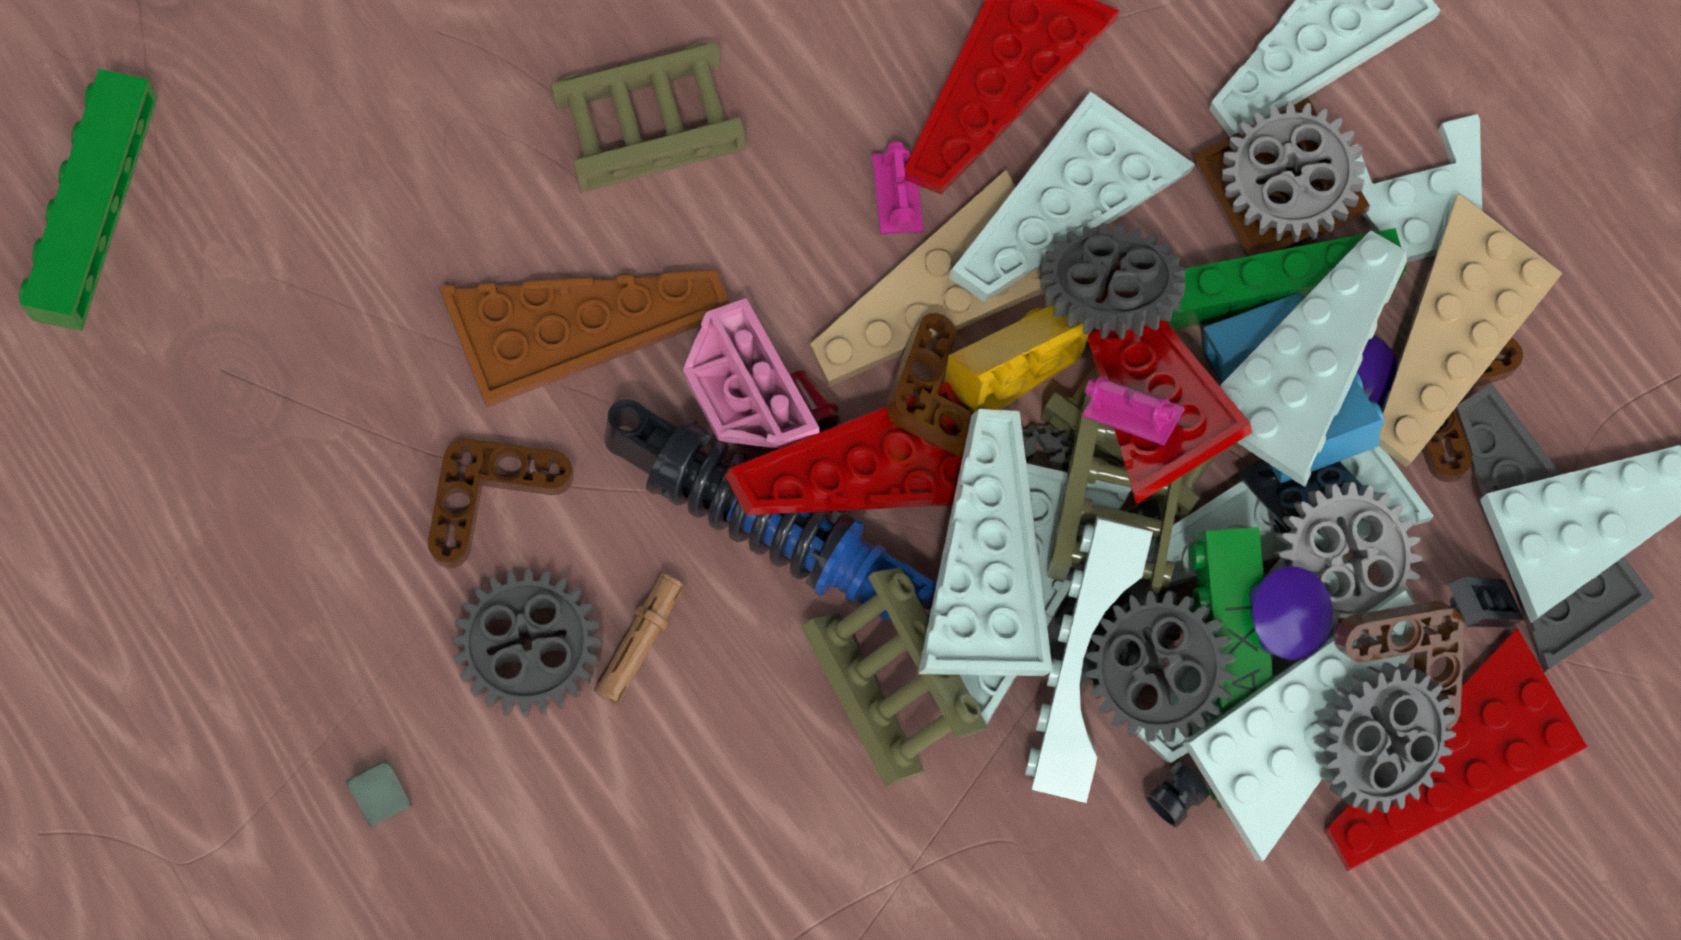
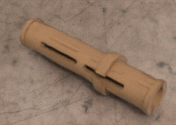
[594,573,686,706]

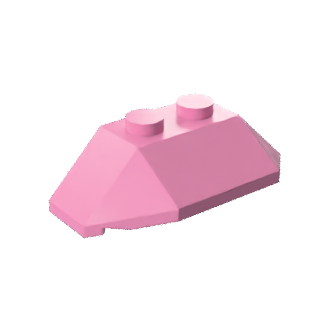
[683,298,819,448]

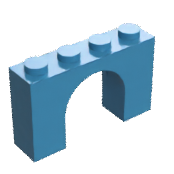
[1203,292,1384,483]

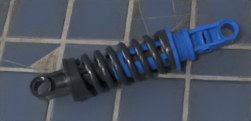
[604,399,936,621]

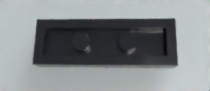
[1448,576,1524,628]

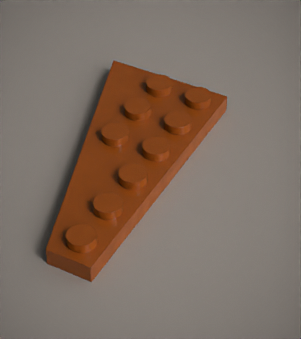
[439,270,730,408]

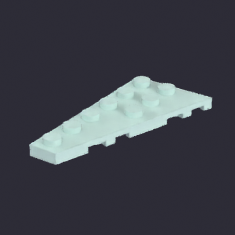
[1209,0,1440,137]

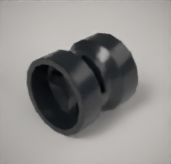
[1144,762,1210,828]

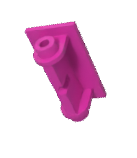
[872,142,923,234]
[1082,376,1185,445]

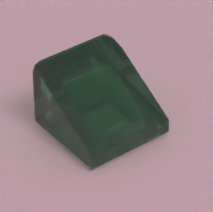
[346,760,412,828]

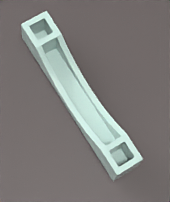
[1025,516,1153,803]

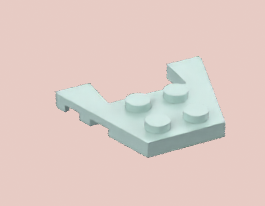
[1349,114,1482,263]

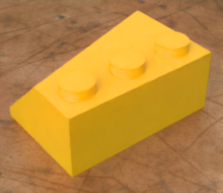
[944,306,1089,413]

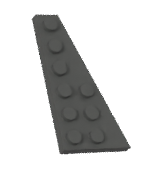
[1455,383,1655,673]

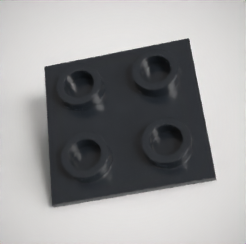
[1237,459,1362,534]

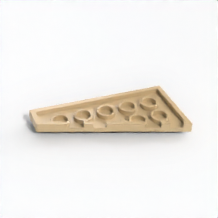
[810,170,1041,387]
[1379,193,1562,468]

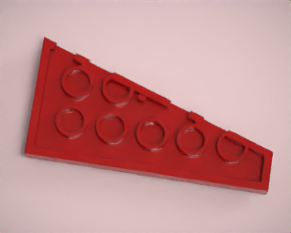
[904,0,1120,195]
[1088,265,1252,504]
[725,382,967,515]
[1325,628,1587,872]

